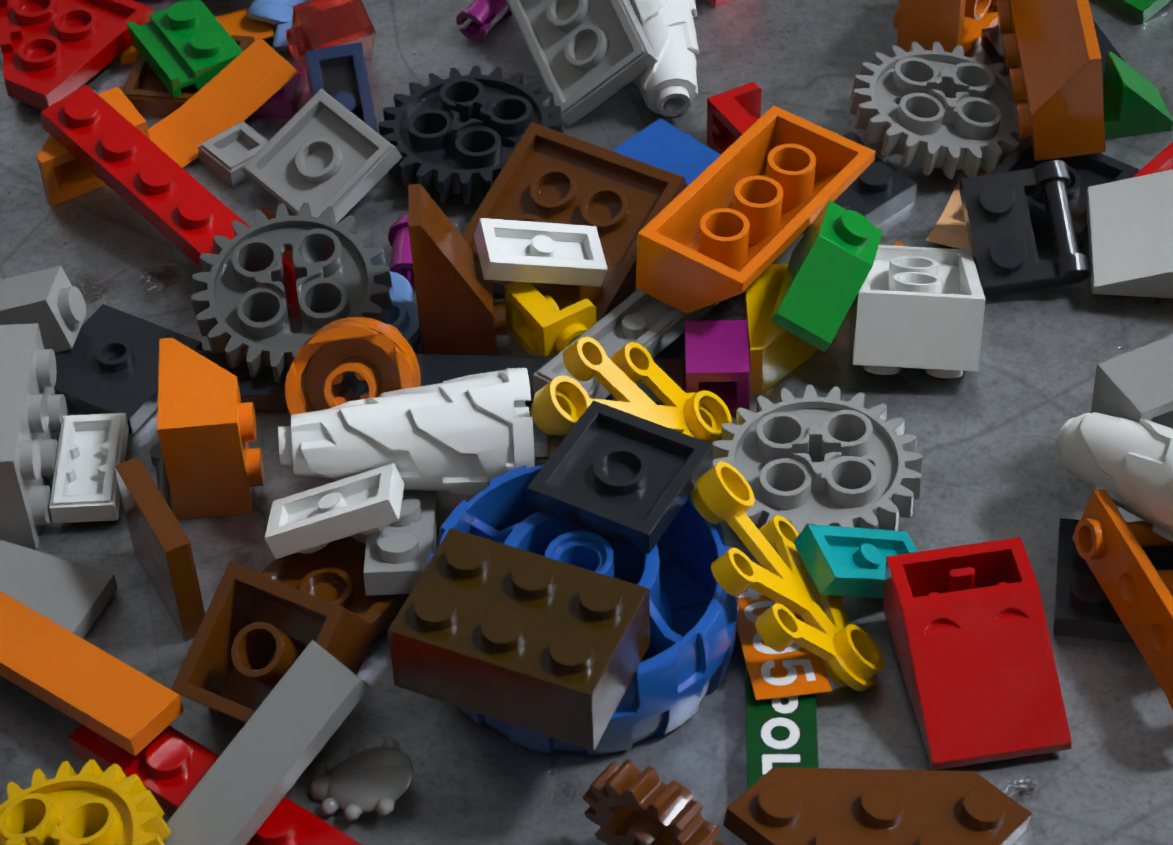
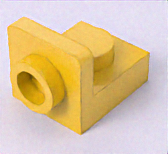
[504,281,597,357]

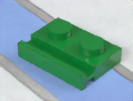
[126,0,243,98]

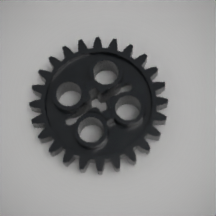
[378,66,564,205]

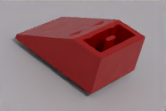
[883,537,1072,770]

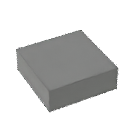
[197,121,268,188]

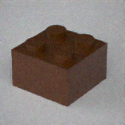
[171,562,378,757]

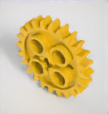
[0,759,171,845]

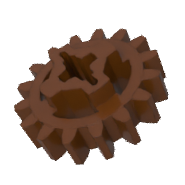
[583,760,724,845]

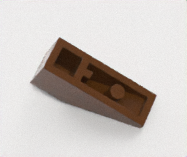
[408,184,508,356]

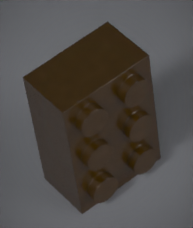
[388,528,650,751]

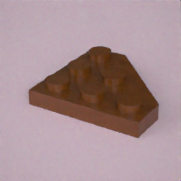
[723,767,1032,845]

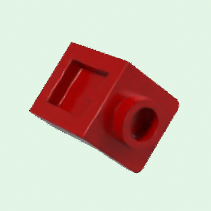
[707,82,762,154]

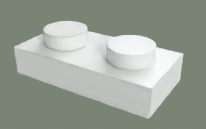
[474,218,608,287]
[265,463,405,559]

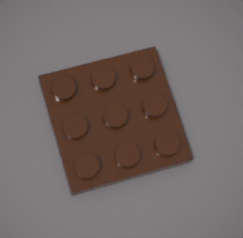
[462,122,687,322]

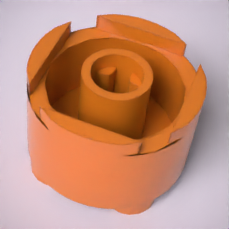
[285,317,421,415]

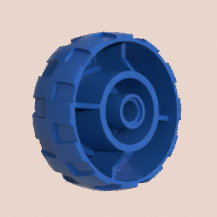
[427,464,739,756]

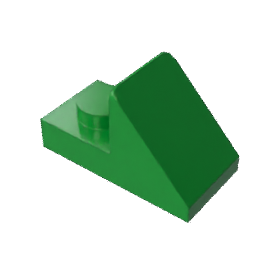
[1103,51,1173,140]

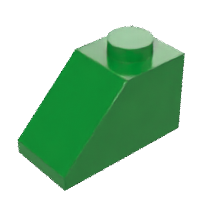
[770,200,883,352]

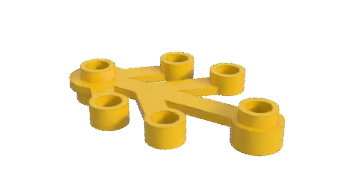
[531,336,732,444]
[692,461,884,692]

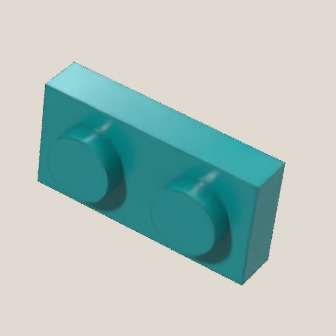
[793,524,918,598]

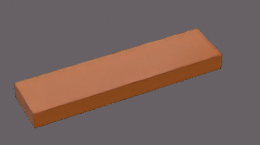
[0,591,184,756]

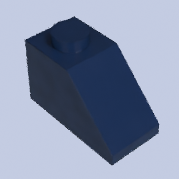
[304,42,378,133]

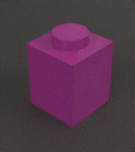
[685,320,750,417]

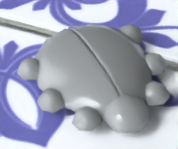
[309,737,414,821]

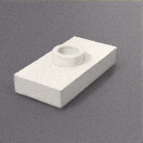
[49,413,129,523]

